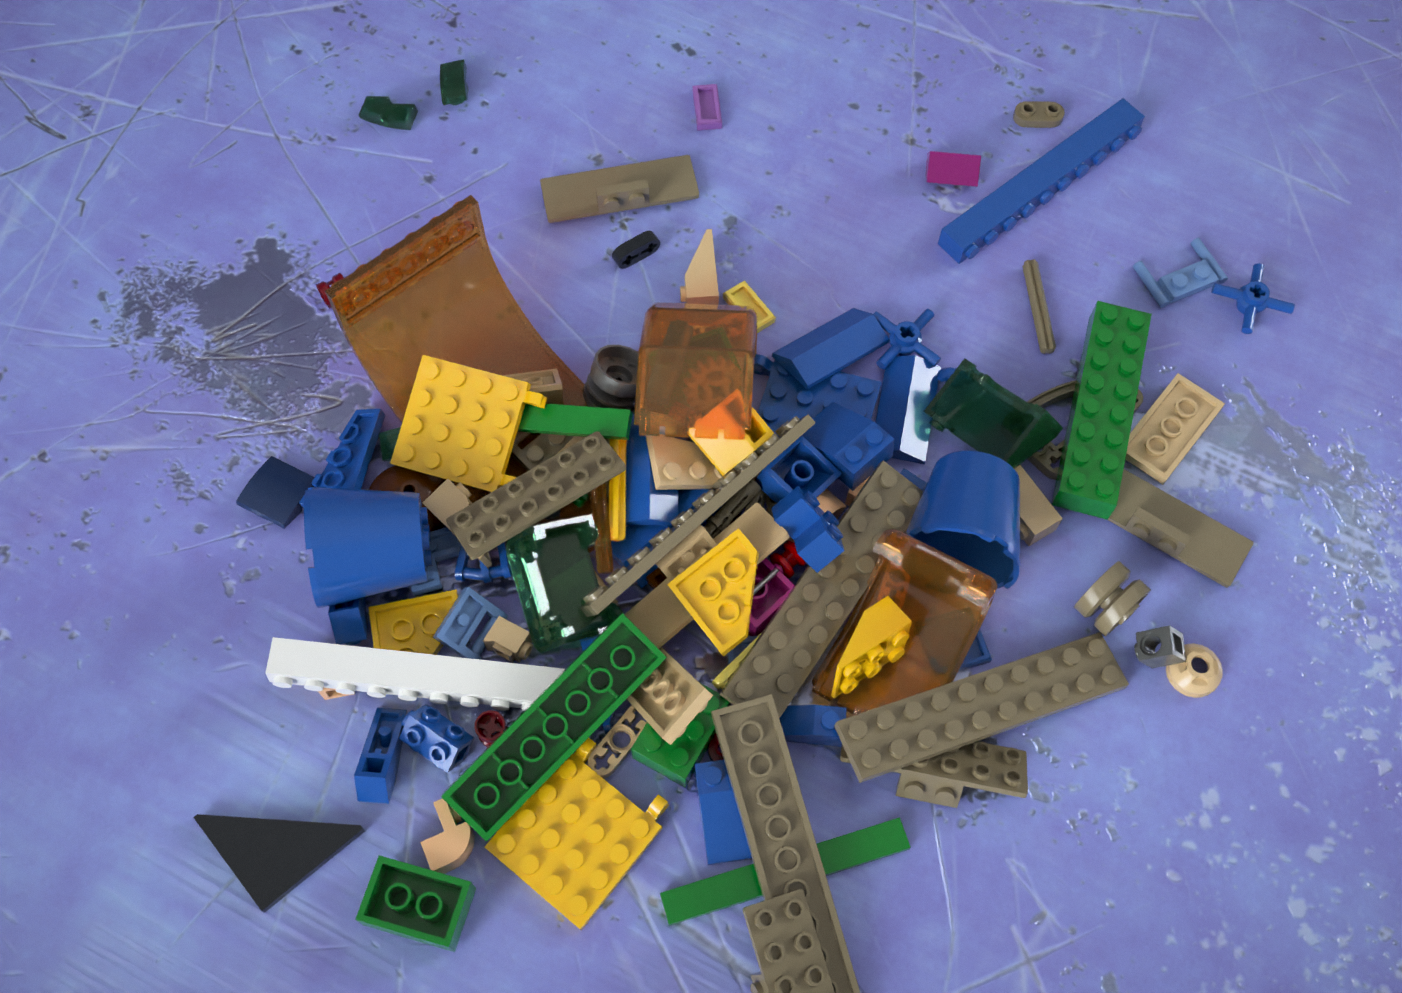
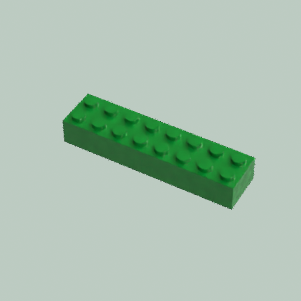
[1051,301,1152,520]
[441,613,667,842]

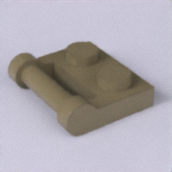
[511,432,574,471]

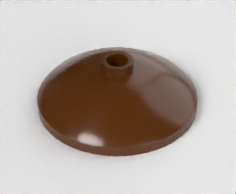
[369,466,446,532]

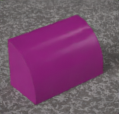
[926,151,981,187]

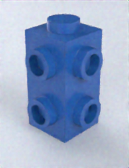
[399,704,475,773]

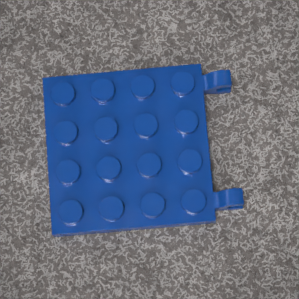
[751,354,882,454]

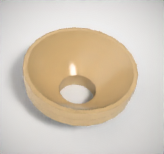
[1166,643,1223,698]

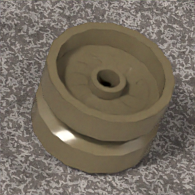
[1074,561,1151,637]

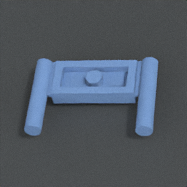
[1133,238,1228,308]

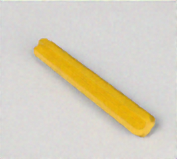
[608,439,627,541]

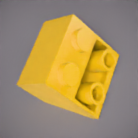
[686,389,774,476]

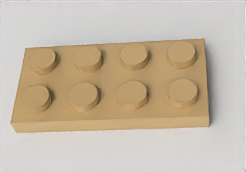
[1125,373,1225,485]
[627,647,713,745]

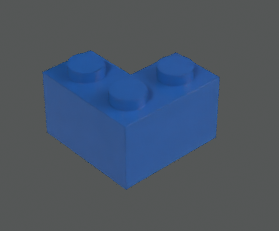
[771,486,845,573]

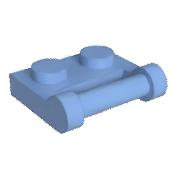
[433,587,508,660]

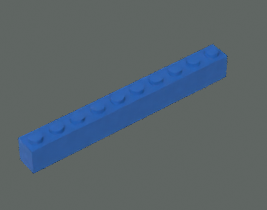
[938,98,1145,264]

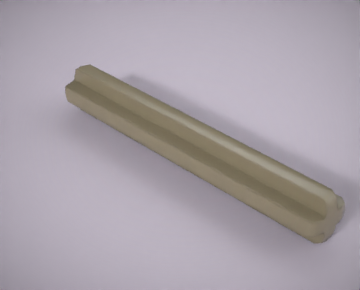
[1023,259,1056,354]

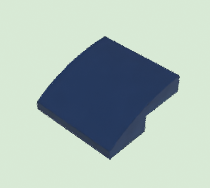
[236,456,315,529]

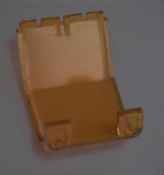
[634,302,757,440]
[812,529,997,715]

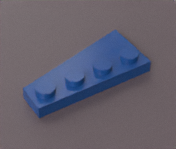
[299,409,386,508]

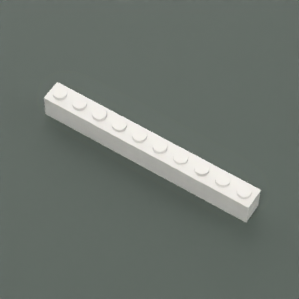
[265,637,565,711]

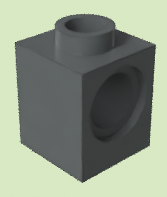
[1134,625,1186,668]

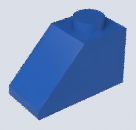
[328,597,368,645]

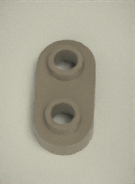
[1013,101,1065,128]

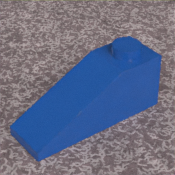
[779,705,846,747]
[354,707,407,804]

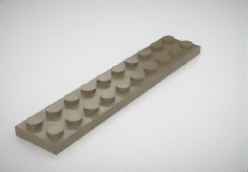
[580,414,815,617]
[720,460,923,718]
[834,632,1129,783]
[711,694,860,993]

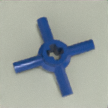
[1211,263,1295,334]
[874,309,941,369]

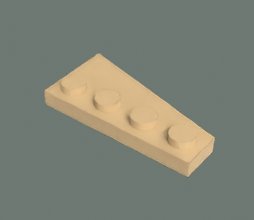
[646,432,759,490]

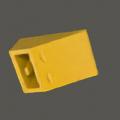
[831,596,912,698]

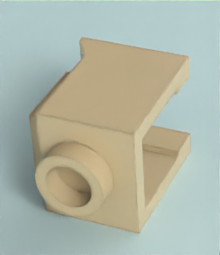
[483,616,533,663]

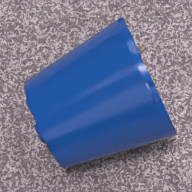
[899,451,1020,596]
[304,487,432,608]

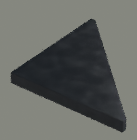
[193,814,365,913]

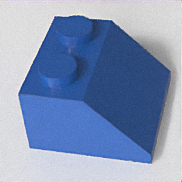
[755,435,842,503]

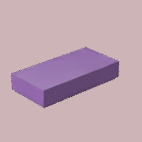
[692,84,722,131]

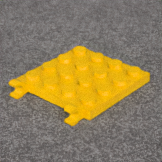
[390,355,547,492]
[485,738,669,931]

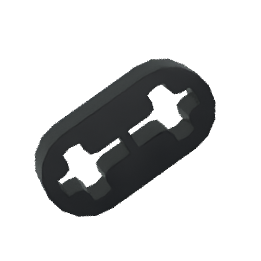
[612,230,661,269]

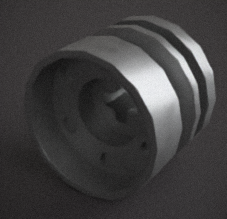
[583,345,651,414]

